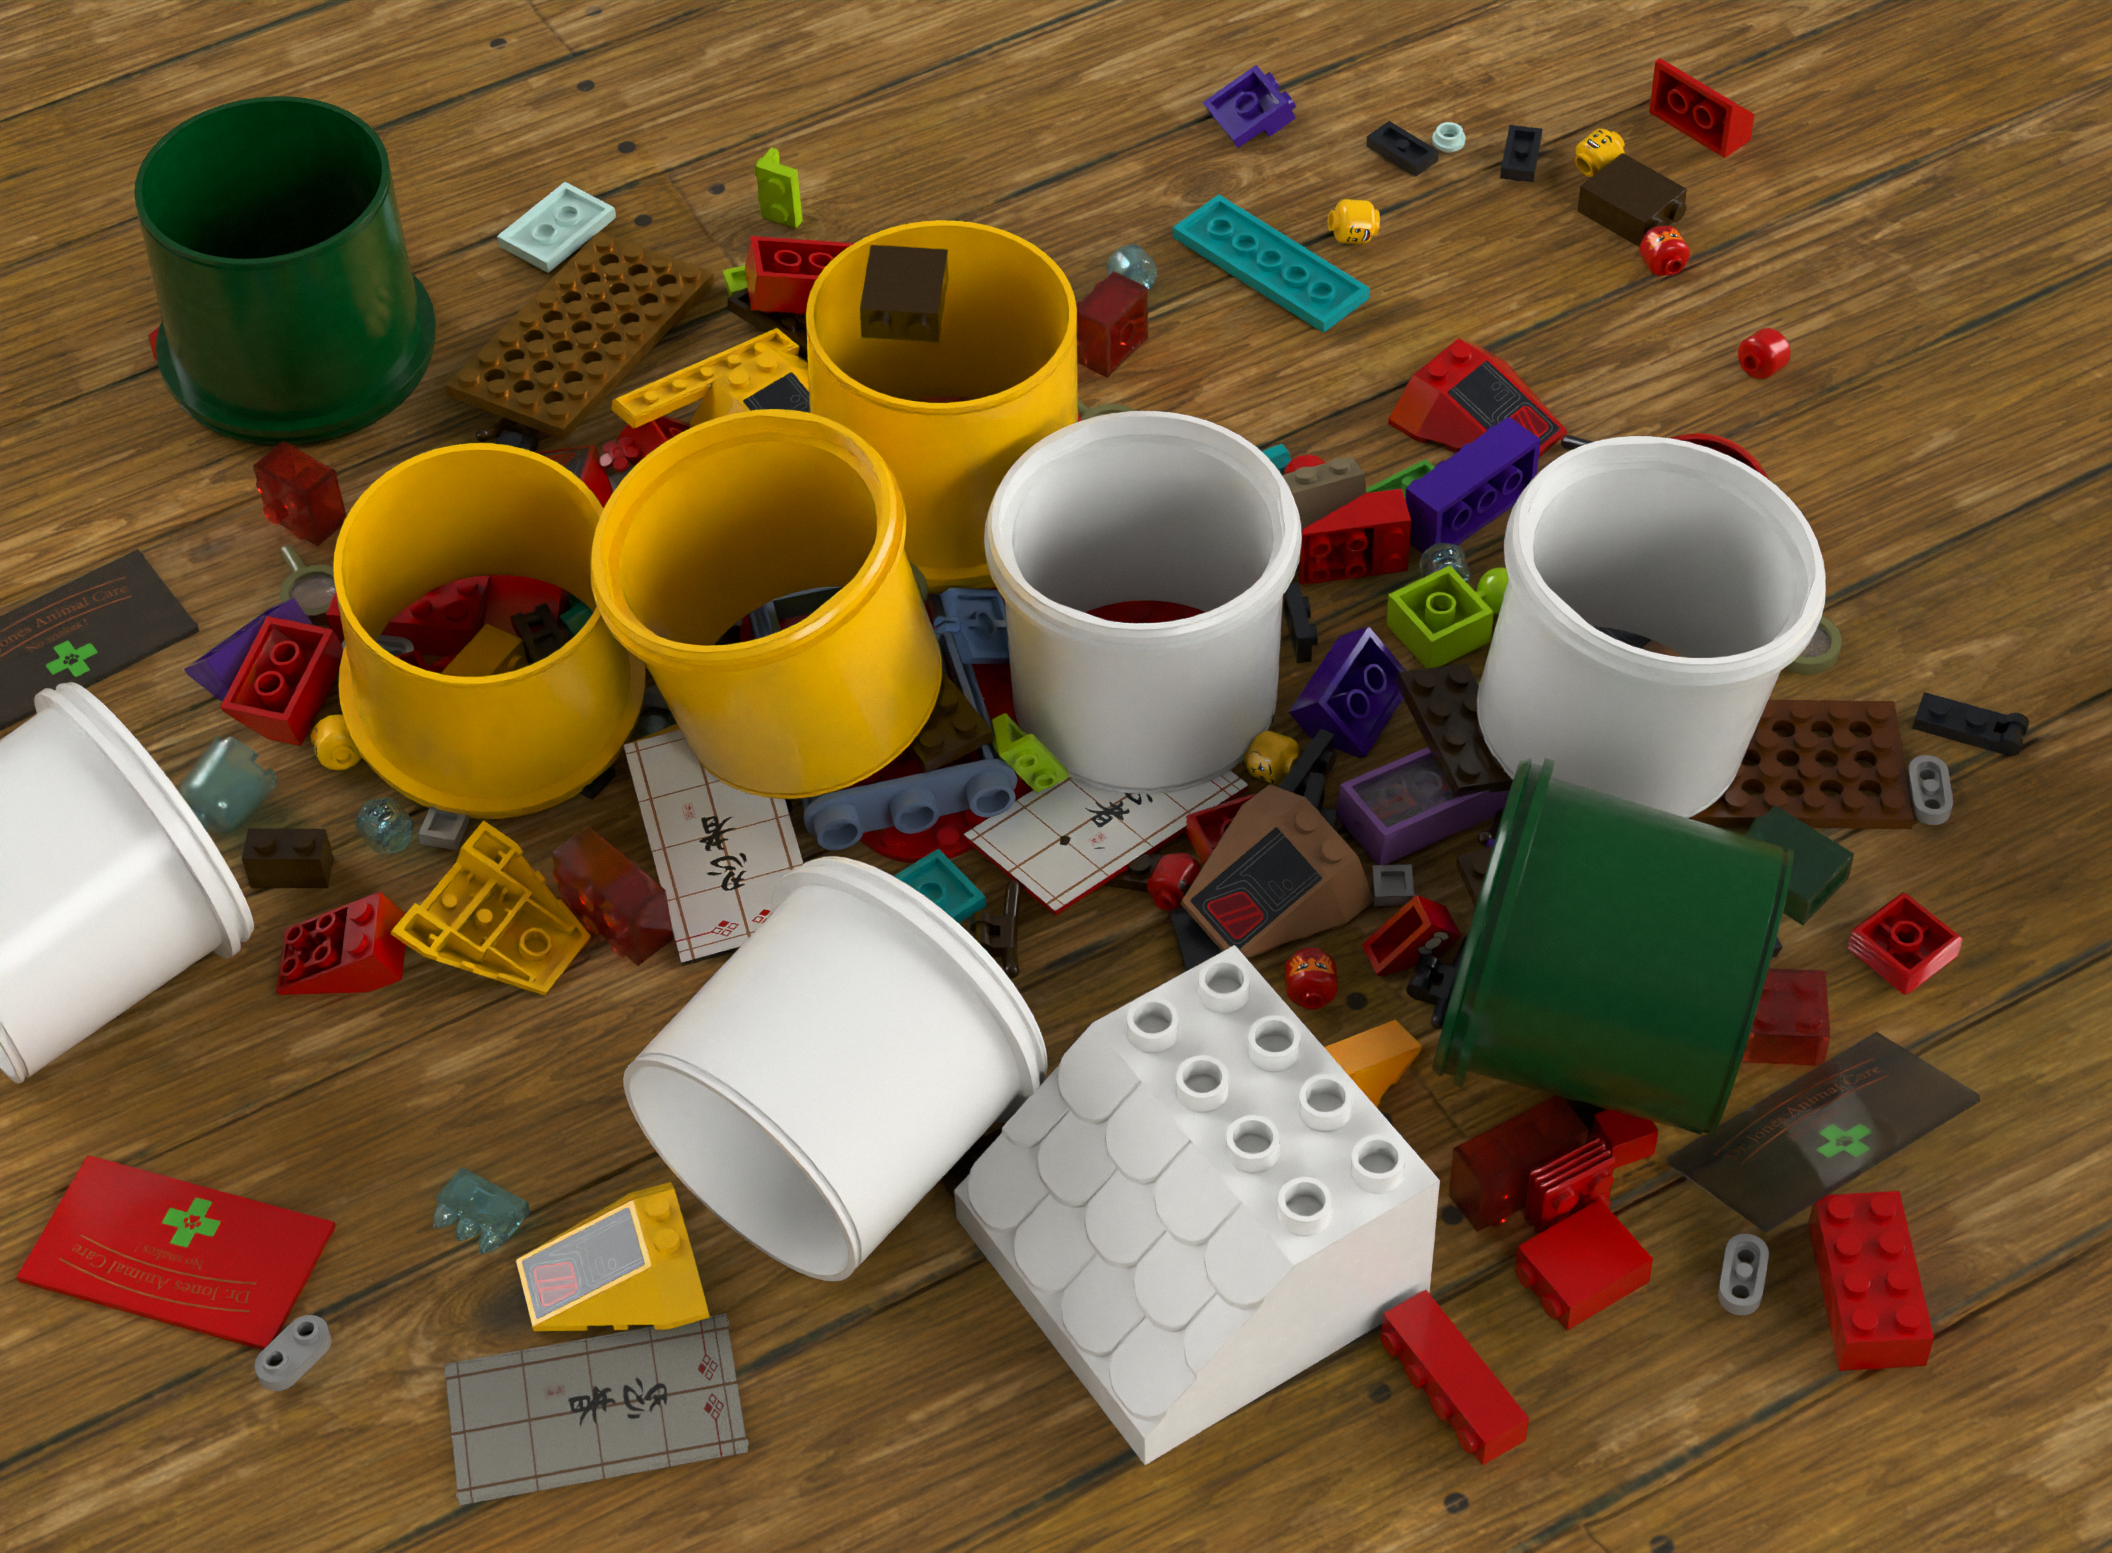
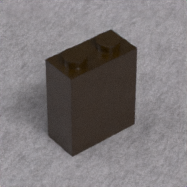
[1578,153,1687,247]
[860,245,948,342]

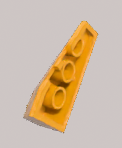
[1324,1019,1422,1108]

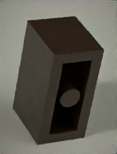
[242,828,334,888]

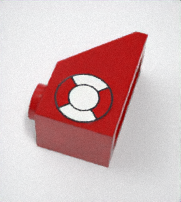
[1362,895,1462,977]

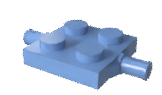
[934,588,1010,664]

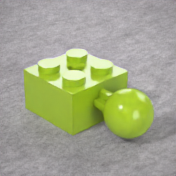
[1386,565,1509,669]

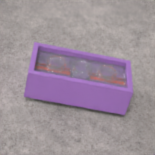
[1336,747,1510,865]

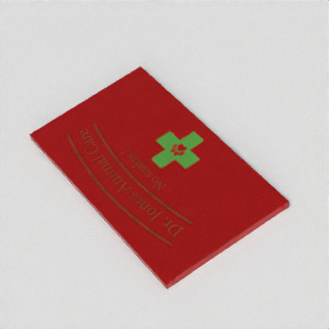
[16,1155,336,1350]

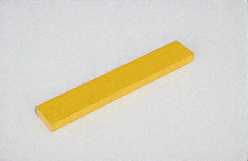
[611,328,799,429]

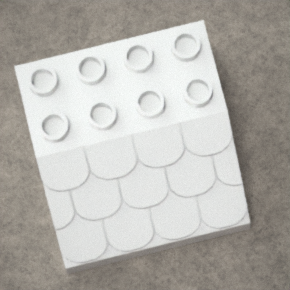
[954,945,1440,1465]

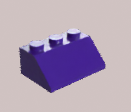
[184,598,313,701]
[1288,626,1407,758]

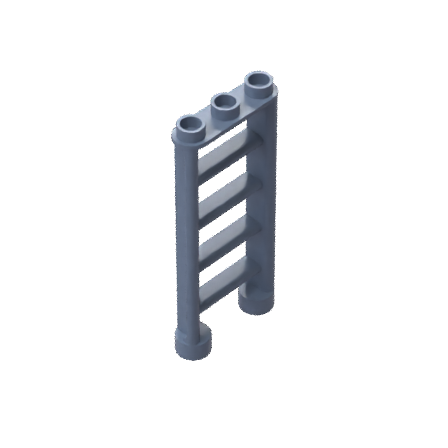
[748,587,1018,850]

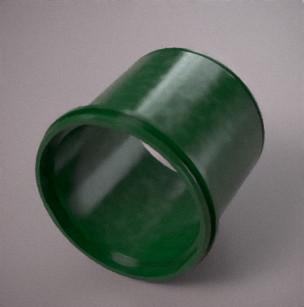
[134,96,436,446]
[1432,758,1794,1138]

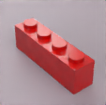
[1380,1290,1529,1465]

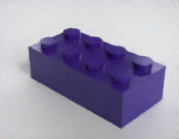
[1405,417,1540,562]

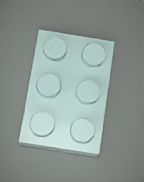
[497,182,616,273]

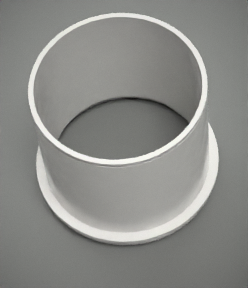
[984,411,1302,794]
[1477,436,1826,818]
[0,682,254,1084]
[623,856,1048,1281]

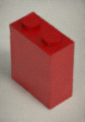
[1515,1199,1653,1331]

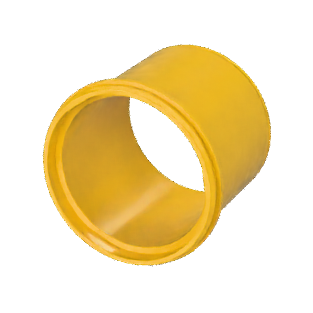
[806,220,1078,594]
[590,409,942,799]
[333,443,646,819]

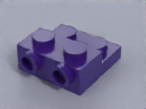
[1202,65,1296,148]

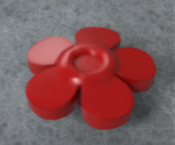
[599,437,640,472]
[427,653,458,673]

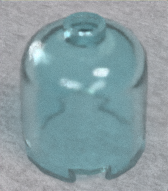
[179,736,278,834]

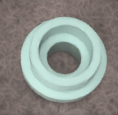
[1432,122,1466,153]

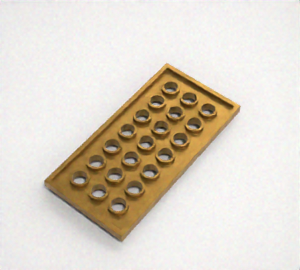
[445,232,714,440]

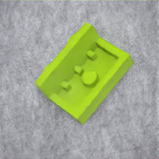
[754,147,803,229]
[992,713,1069,793]

